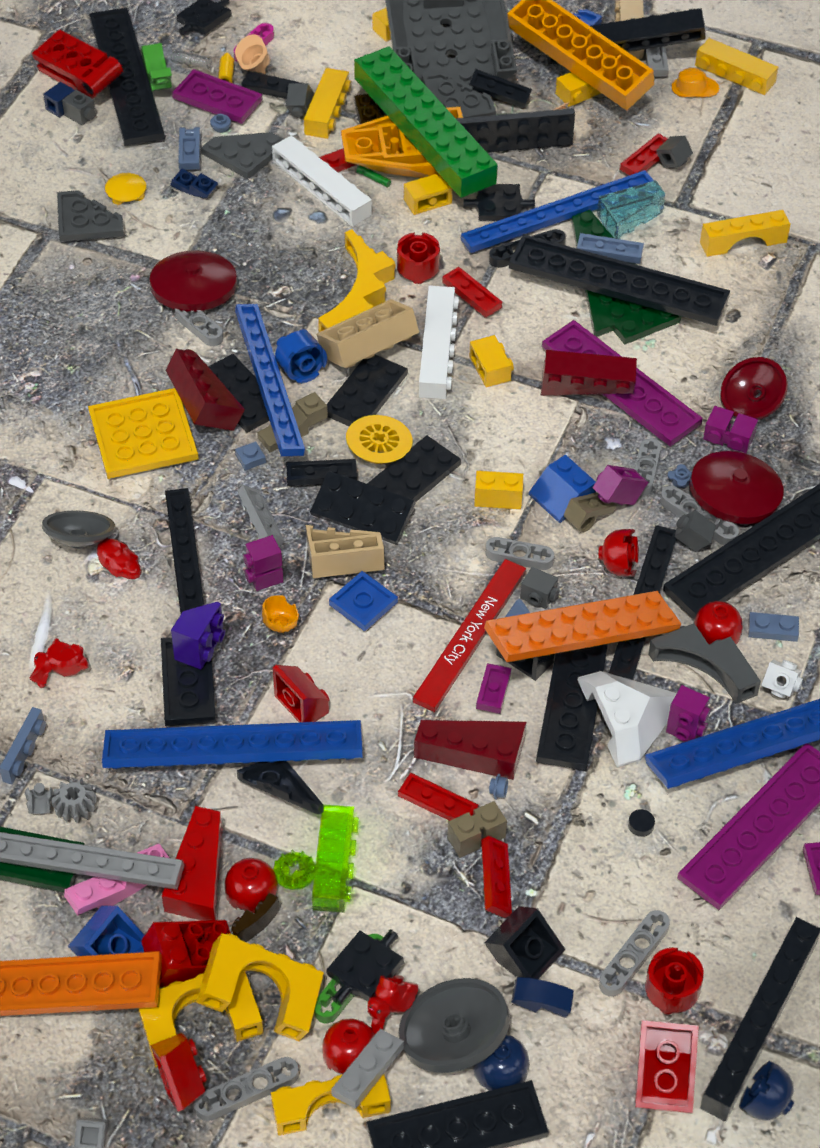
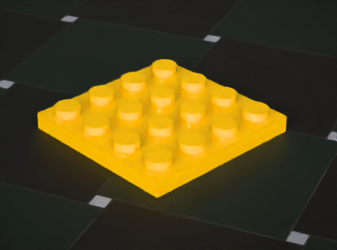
[88,388,198,479]

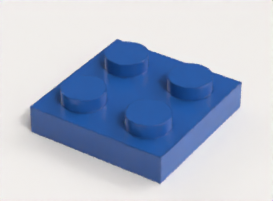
[329,571,398,631]

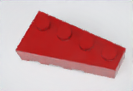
[162,806,222,921]

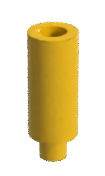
[218,53,234,83]

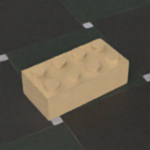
[316,299,419,368]

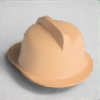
[235,34,270,74]

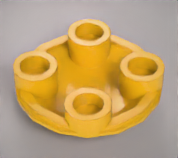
[105,173,146,205]

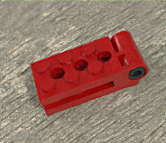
[32,29,123,99]

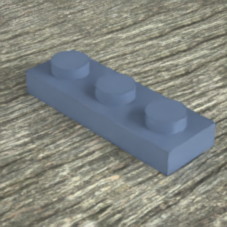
[577,233,644,264]
[0,707,46,785]

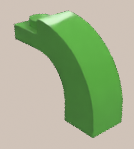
[141,43,172,91]

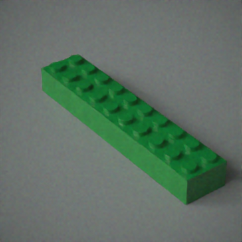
[354,46,498,198]

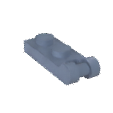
[178,127,201,170]

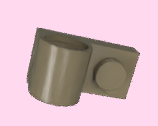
[564,492,617,533]

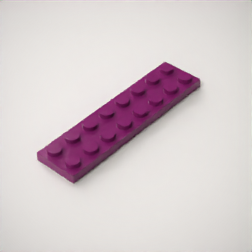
[542,320,703,447]
[677,743,820,910]

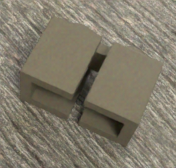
[447,801,507,858]

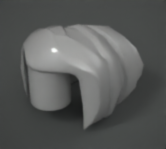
[25,783,54,814]

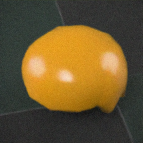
[262,595,299,633]

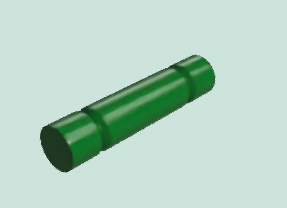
[356,166,391,187]

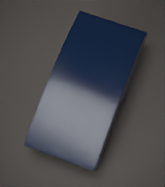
[170,168,219,198]
[511,977,574,1018]

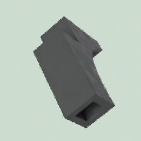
[648,623,761,704]

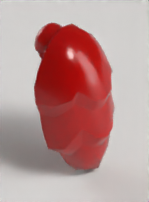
[97,538,141,580]

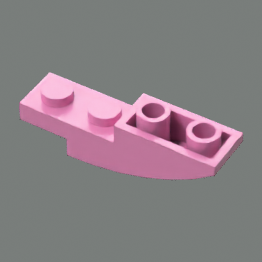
[64,844,169,915]

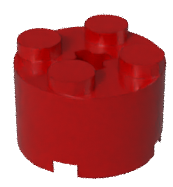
[397,232,440,284]
[645,947,704,1014]

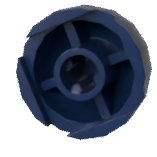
[473,1035,530,1091]
[739,1061,794,1120]

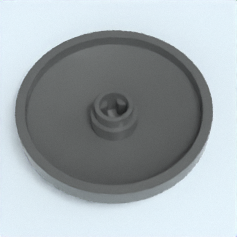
[399,978,510,1073]

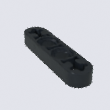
[489,229,566,268]

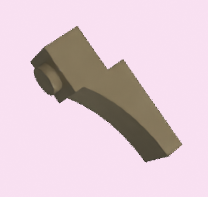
[257,392,328,453]

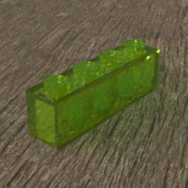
[312,805,359,913]

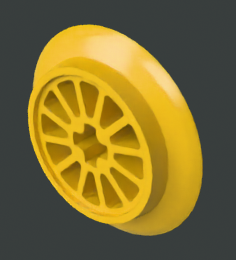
[346,415,413,464]

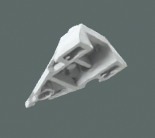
[577,671,677,767]

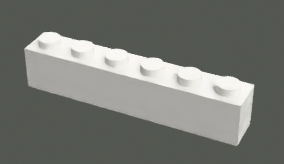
[272,135,372,227]
[419,286,459,399]

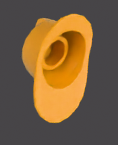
[671,68,719,97]

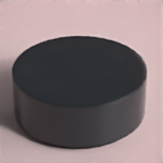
[628,809,655,837]

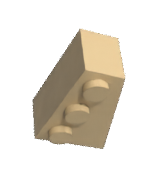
[306,525,385,578]

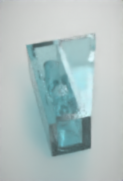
[597,180,665,239]

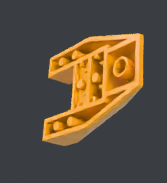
[341,107,463,178]

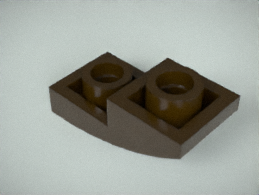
[354,94,380,124]
[231,893,280,942]

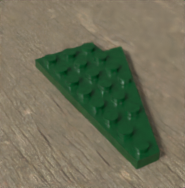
[571,210,681,345]

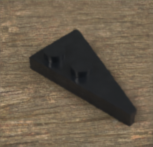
[237,761,324,815]

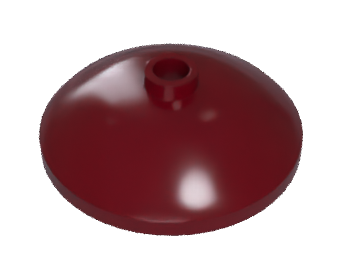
[721,357,788,420]

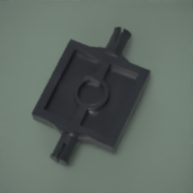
[176,0,232,36]
[463,184,535,221]
[326,929,404,1005]

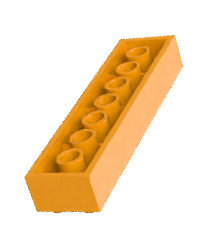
[507,0,654,111]

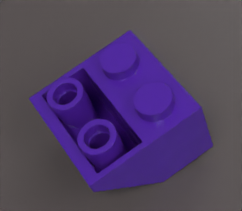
[171,602,225,669]

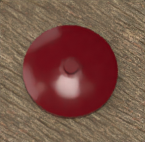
[150,250,237,311]
[689,451,784,524]

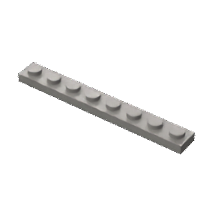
[0,832,184,889]

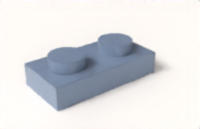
[748,612,799,642]

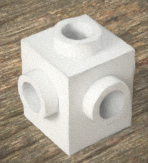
[761,660,803,698]

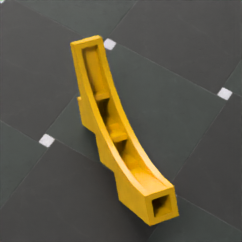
[318,229,396,332]

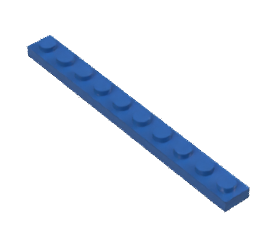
[461,170,656,253]
[235,304,305,457]

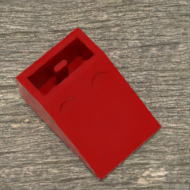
[141,920,231,987]

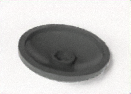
[42,510,115,549]

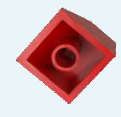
[272,665,330,722]
[150,1033,207,1112]

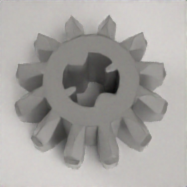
[51,778,97,823]

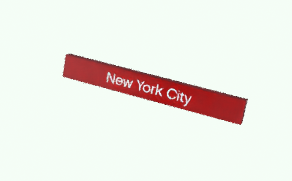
[413,559,526,712]

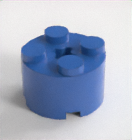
[275,329,327,383]

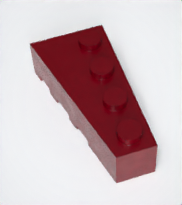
[166,349,245,431]
[540,350,637,396]
[414,720,527,780]

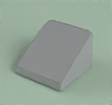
[74,1117,109,1148]

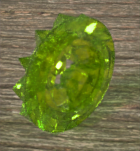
[273,849,316,890]

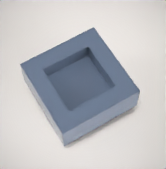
[235,441,266,471]

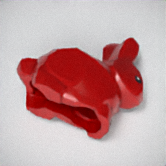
[30,638,89,688]
[368,975,418,1035]

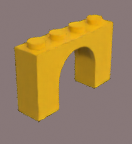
[196,933,324,1041]
[138,972,263,1068]

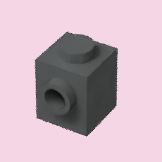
[286,83,314,117]
[62,90,96,126]
[656,136,693,168]
[674,510,716,552]
[520,567,560,609]

